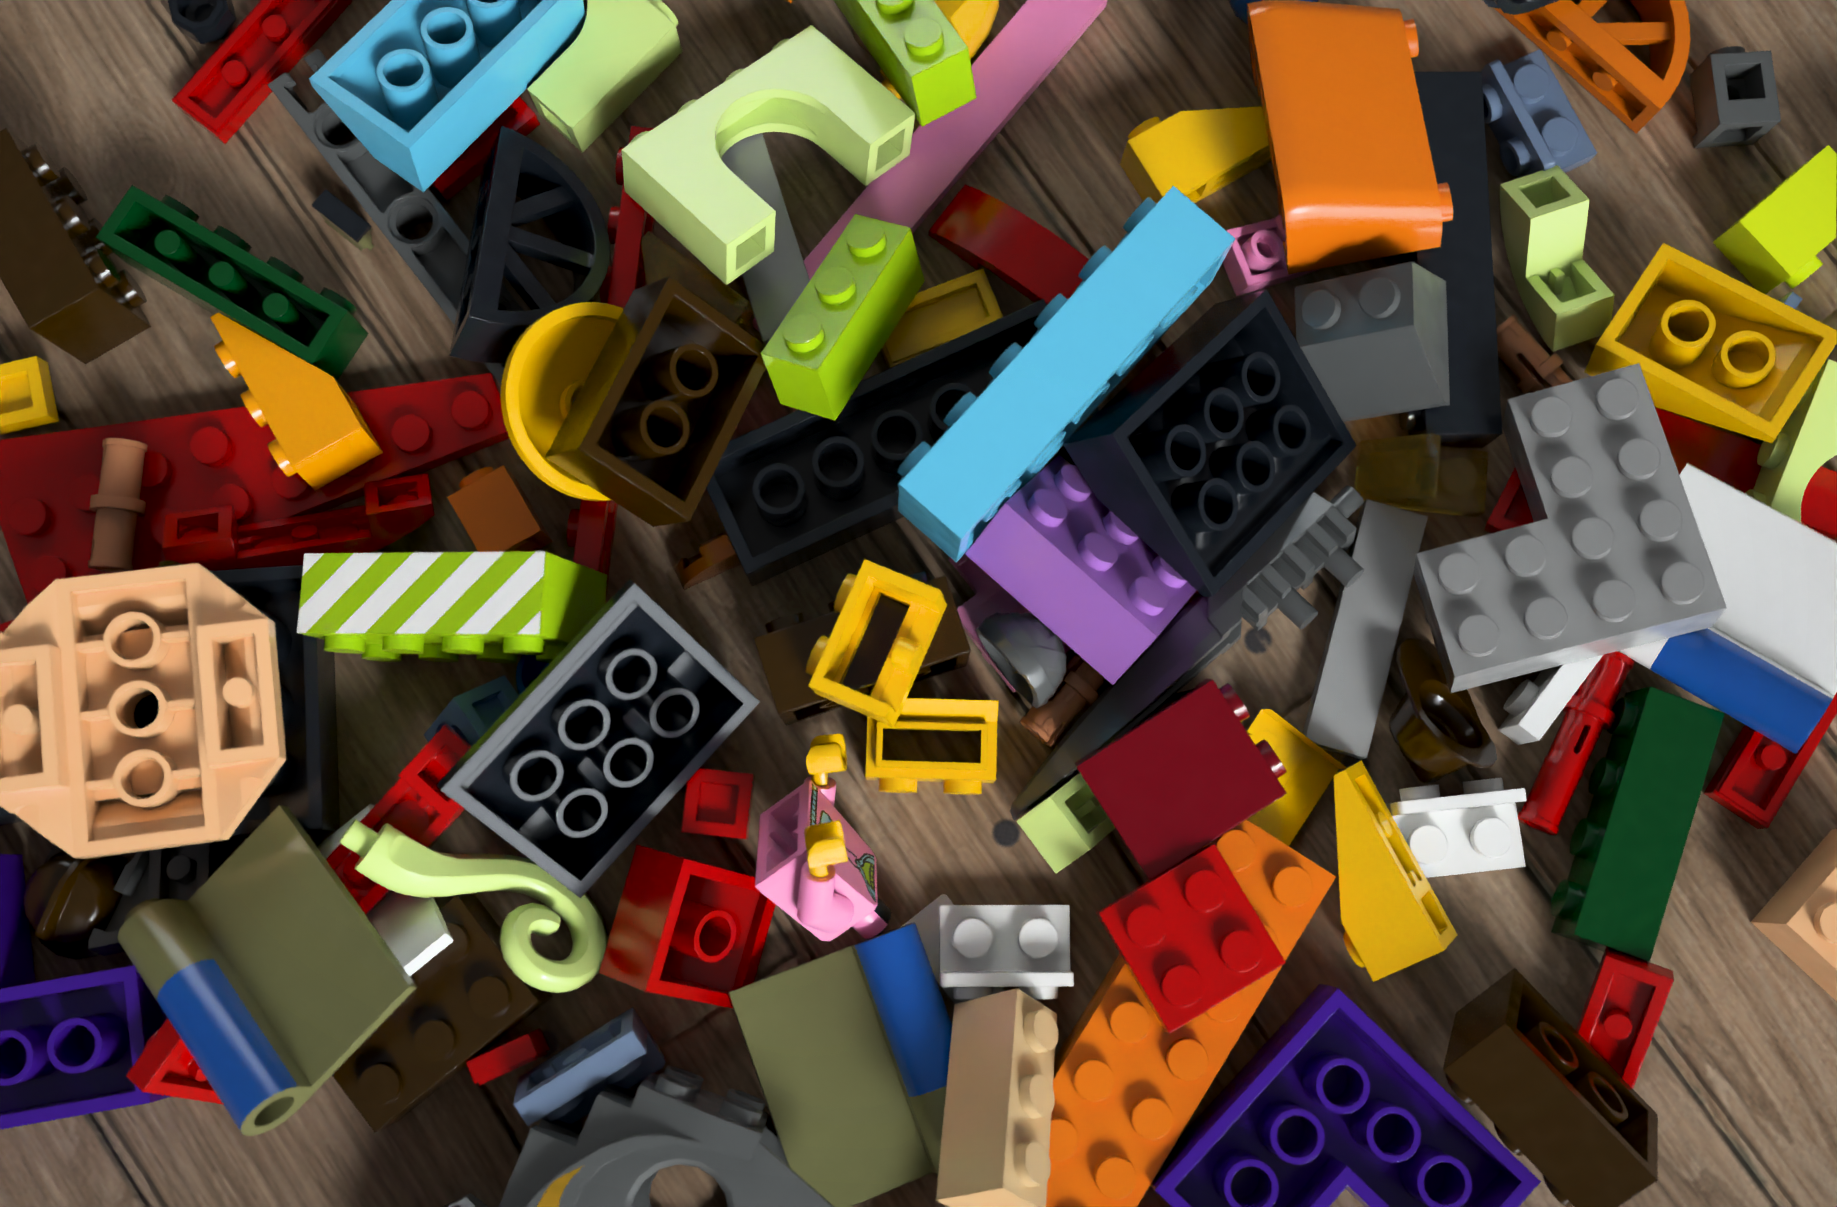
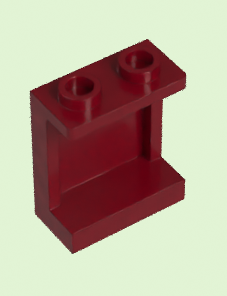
[1075,679,1287,881]

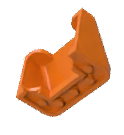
[1247,0,1453,274]

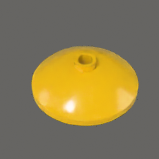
[501,302,624,501]

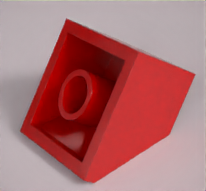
[599,845,776,1008]

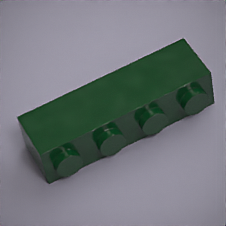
[1551,687,1725,962]

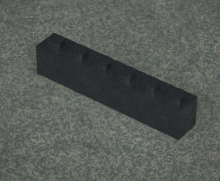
[1399,71,1503,449]

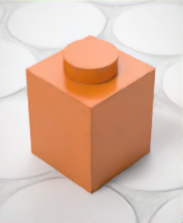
[447,465,553,552]

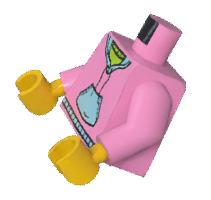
[755,733,892,941]

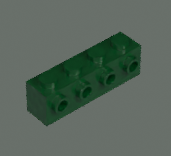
[96,185,369,381]

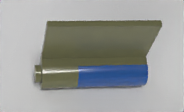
[117,805,417,1136]
[728,922,952,1207]

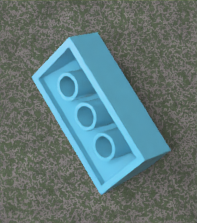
[309,0,586,192]

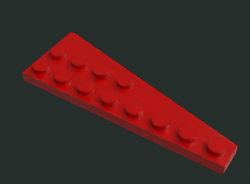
[0,373,509,604]

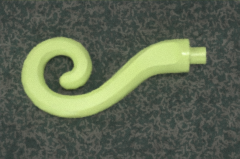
[339,819,608,993]

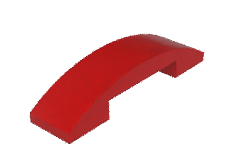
[928,184,1089,305]
[162,473,435,571]
[326,725,472,916]

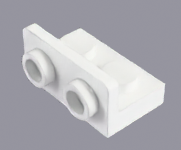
[1386,778,1527,878]
[939,905,1074,1000]

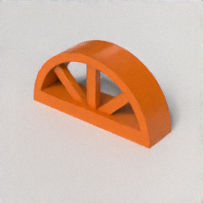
[1494,0,1690,134]

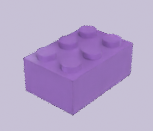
[965,455,1196,685]

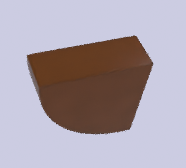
[675,533,741,590]

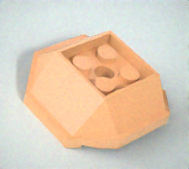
[0,563,286,859]

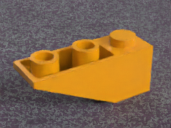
[210,312,383,491]

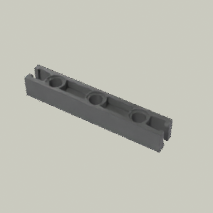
[268,49,524,384]

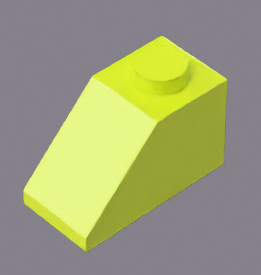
[1713,145,1837,294]

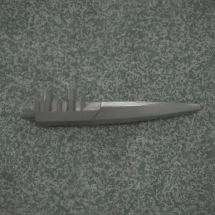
[1010,485,1364,820]

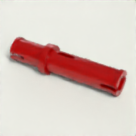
[1518,651,1635,836]

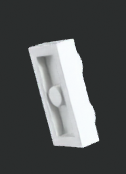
[1498,655,1603,745]

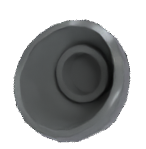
[976,612,1066,709]

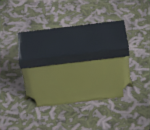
[311,189,374,251]

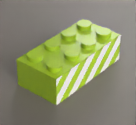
[297,551,607,663]

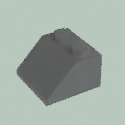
[1295,261,1450,422]

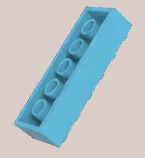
[897,186,1235,562]

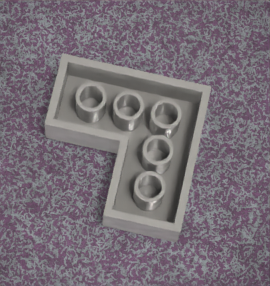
[1414,363,1727,693]

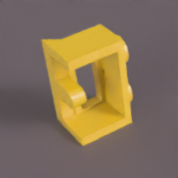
[806,559,947,728]
[865,698,999,795]

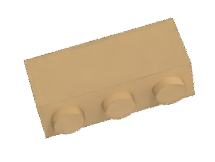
[936,988,1058,1207]

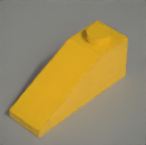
[1120,106,1271,204]
[1333,760,1457,982]

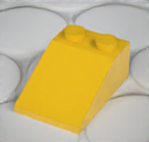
[1585,243,1837,443]

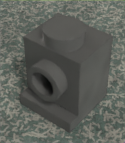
[1690,46,1781,148]

